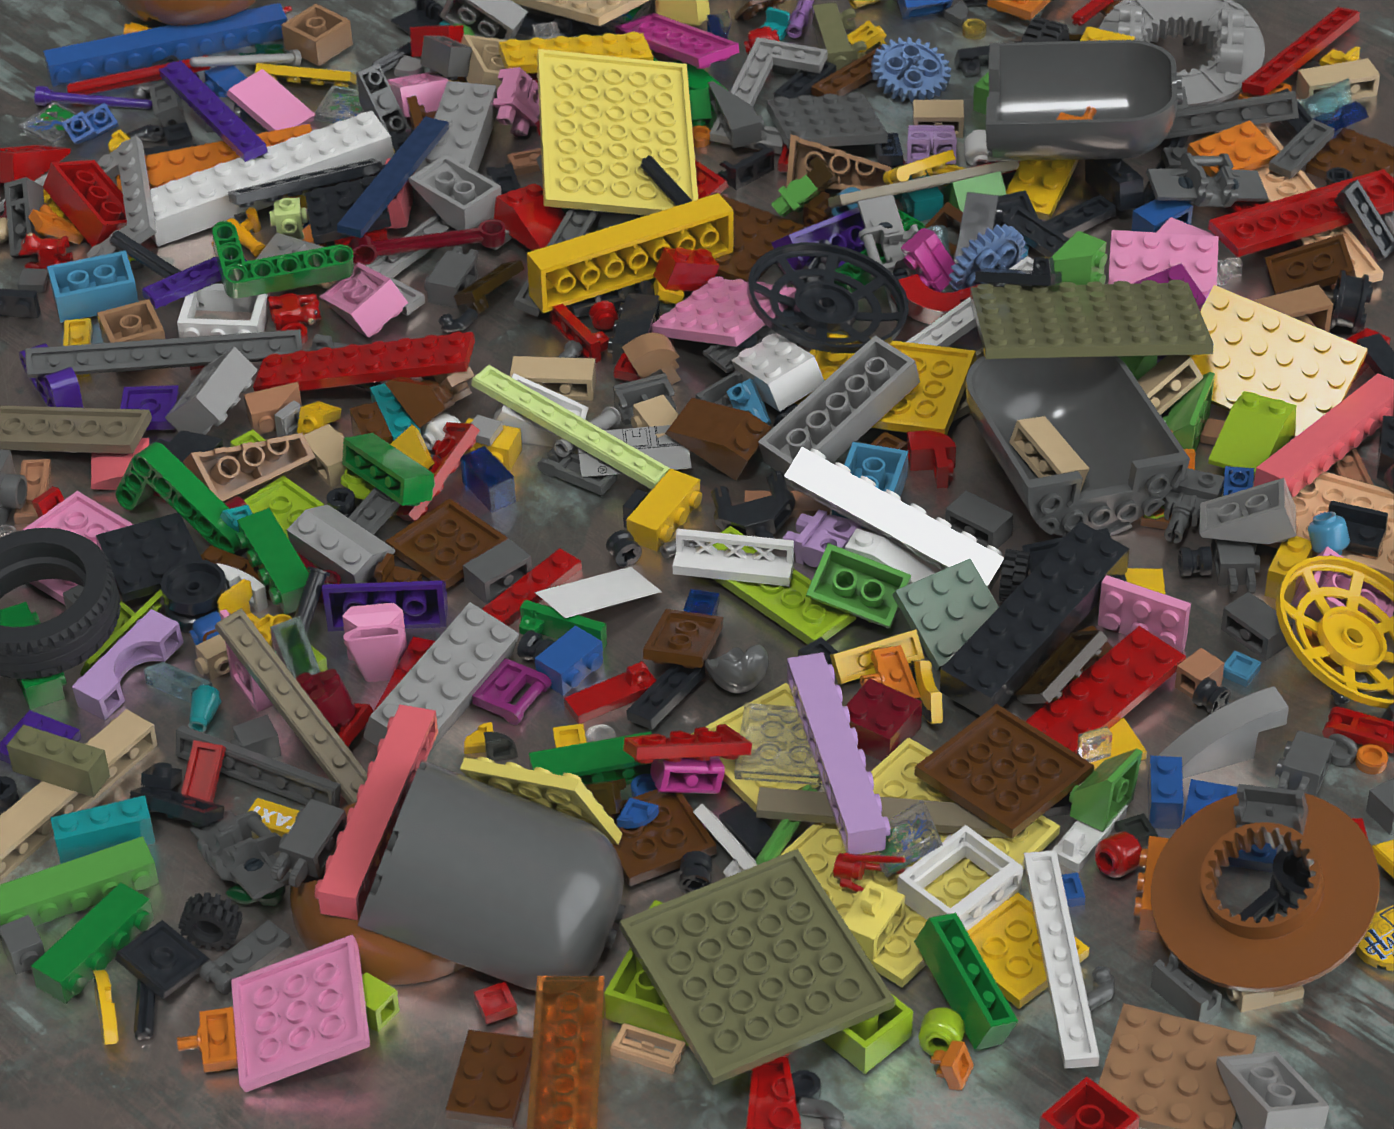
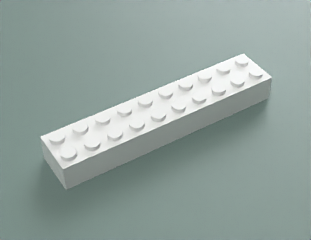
[150,111,394,247]

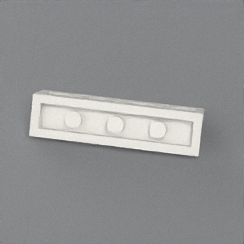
[673,528,794,586]

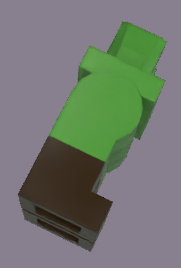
[771,156,839,218]

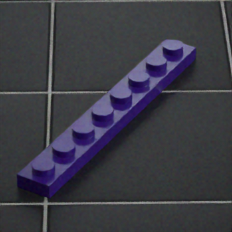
[159,61,268,162]

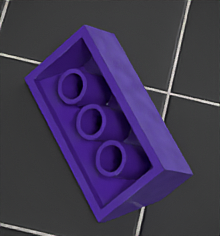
[771,207,866,271]
[322,581,448,632]

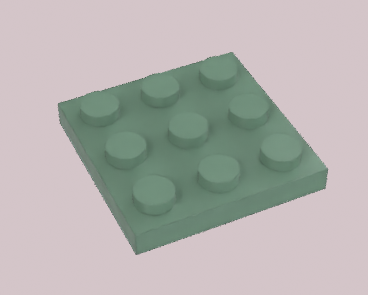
[892,558,999,671]

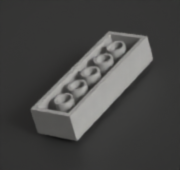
[412,81,498,208]
[758,335,920,475]
[364,602,520,750]

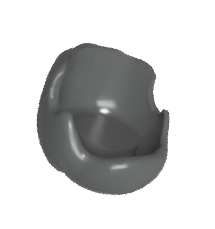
[705,645,769,694]

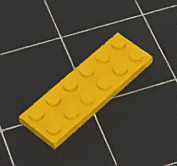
[498,32,654,73]

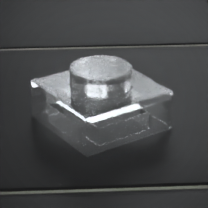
[1077,726,1112,762]

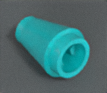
[188,685,222,732]

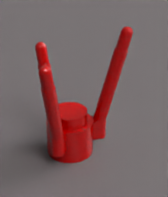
[833,852,906,892]

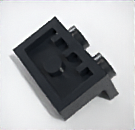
[1328,501,1388,557]

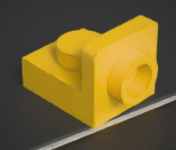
[847,20,887,53]
[1320,46,1361,66]
[297,401,342,435]

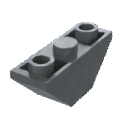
[356,63,410,134]

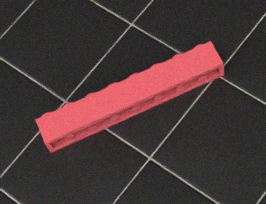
[1254,373,1394,497]
[315,704,438,920]

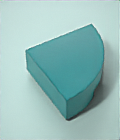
[220,505,253,532]

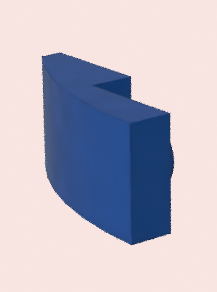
[61,103,119,145]
[1223,466,1254,496]

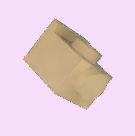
[195,634,230,681]

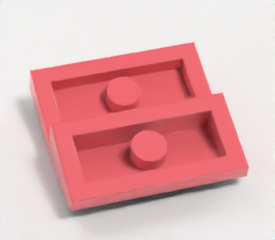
[91,438,149,490]

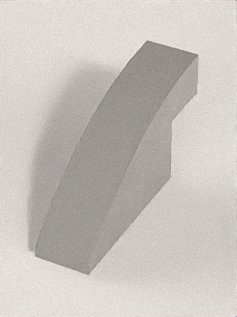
[1158,686,1289,779]

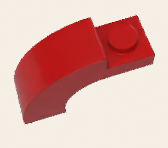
[890,274,979,325]

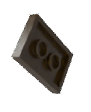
[1014,630,1108,704]

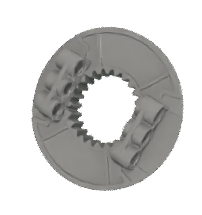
[1099,0,1265,107]

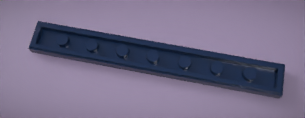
[337,117,449,238]

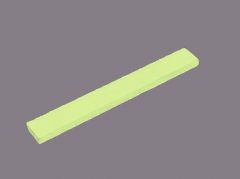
[471,365,670,489]

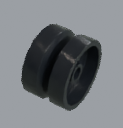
[160,559,228,634]

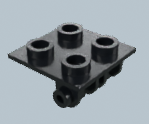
[390,0,444,35]

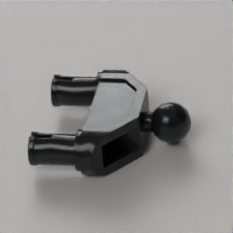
[711,471,796,539]

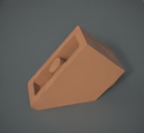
[244,382,302,435]

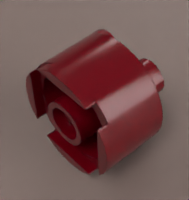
[295,669,356,727]

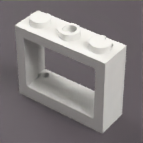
[177,284,270,338]
[898,825,1023,931]

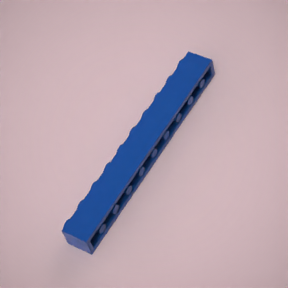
[43,3,287,87]

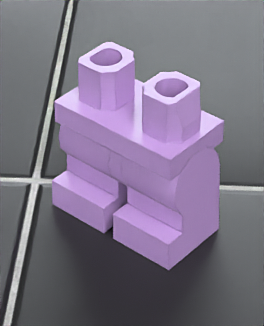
[907,125,957,164]
[783,509,861,567]

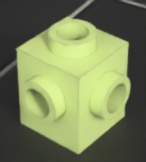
[269,198,308,239]

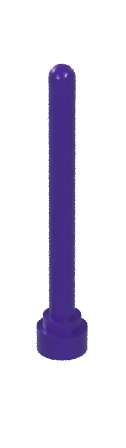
[34,86,153,110]

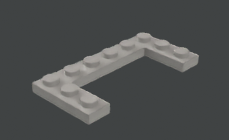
[710,37,827,154]
[87,135,157,258]
[366,213,513,316]

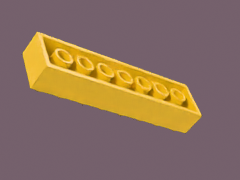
[527,193,733,313]

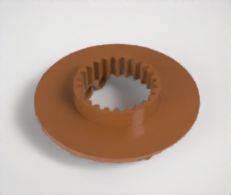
[1151,793,1380,993]

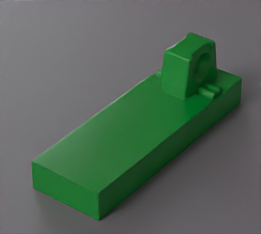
[519,600,607,651]

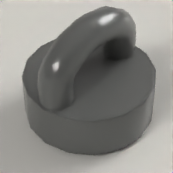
[1329,734,1358,766]

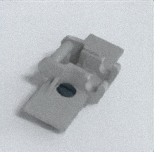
[857,195,919,312]

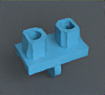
[726,379,772,425]

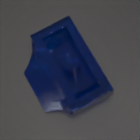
[707,9,732,62]
[1313,101,1369,132]

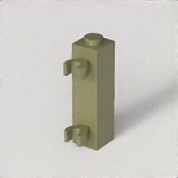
[812,2,867,71]

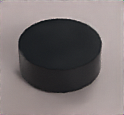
[791,1070,821,1104]

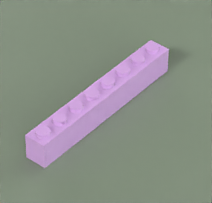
[787,653,890,855]

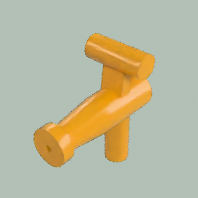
[211,207,266,258]

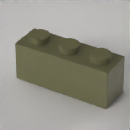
[7,724,110,798]

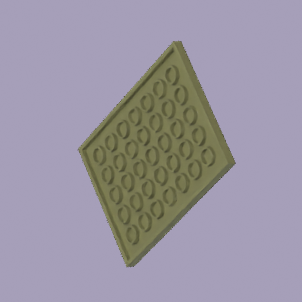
[970,280,1214,359]

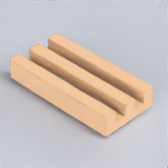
[610,1023,686,1075]

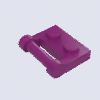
[472,658,552,725]

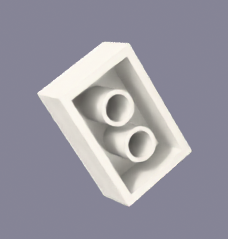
[731,333,824,412]

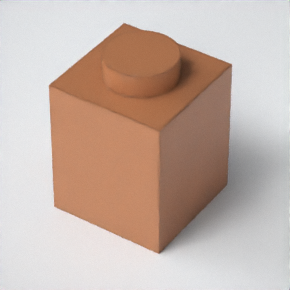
[1175,648,1225,698]

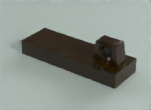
[454,259,525,314]

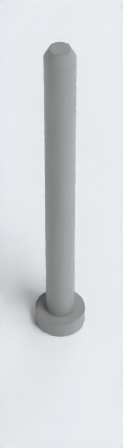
[190,49,301,67]

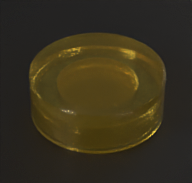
[962,19,986,40]

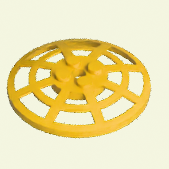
[1275,556,1394,709]

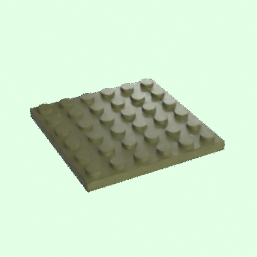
[619,849,895,1086]

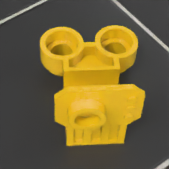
[217,579,293,648]

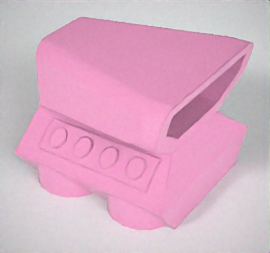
[342,603,407,682]

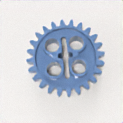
[871,37,951,104]
[949,224,1027,292]

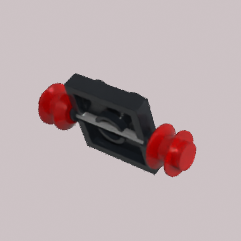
[570,288,626,330]

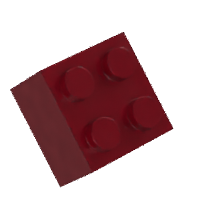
[845,678,922,762]

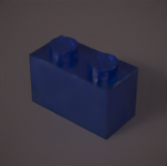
[460,446,516,513]

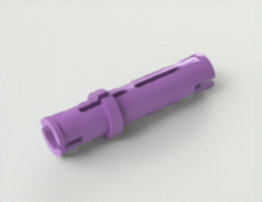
[787,0,814,38]

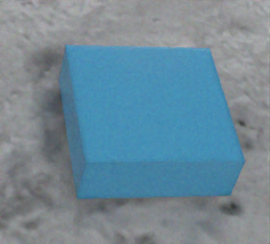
[1223,650,1262,687]

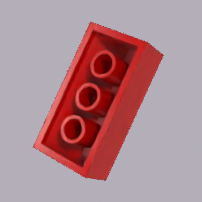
[43,160,127,247]

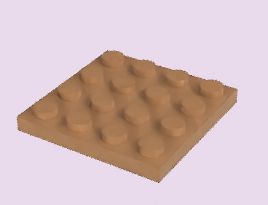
[1098,1003,1257,1129]

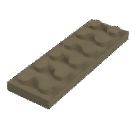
[0,405,152,454]

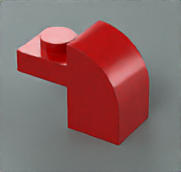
[907,430,956,489]

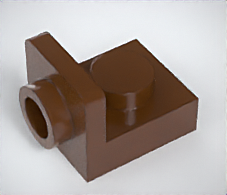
[803,191,832,228]
[374,553,423,583]

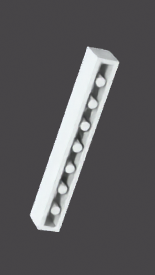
[784,447,1004,591]

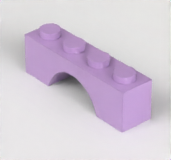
[72,609,184,721]

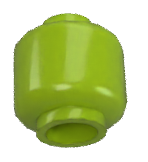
[918,1008,965,1056]

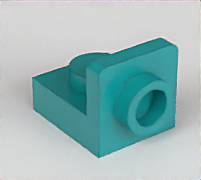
[762,7,790,42]

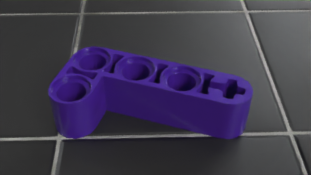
[19,343,84,408]

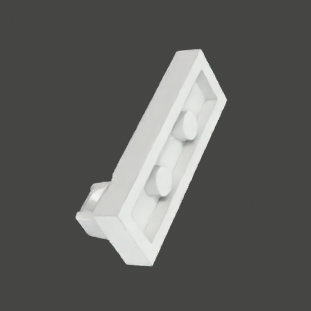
[693,803,757,877]
[1051,805,1128,873]

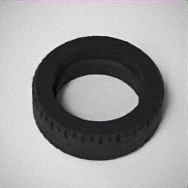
[0,528,121,679]

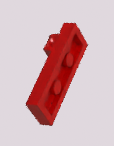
[550,303,609,363]
[564,661,656,724]

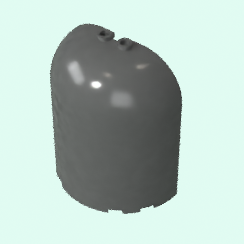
[986,40,1182,161]
[966,356,1190,537]
[357,760,625,991]

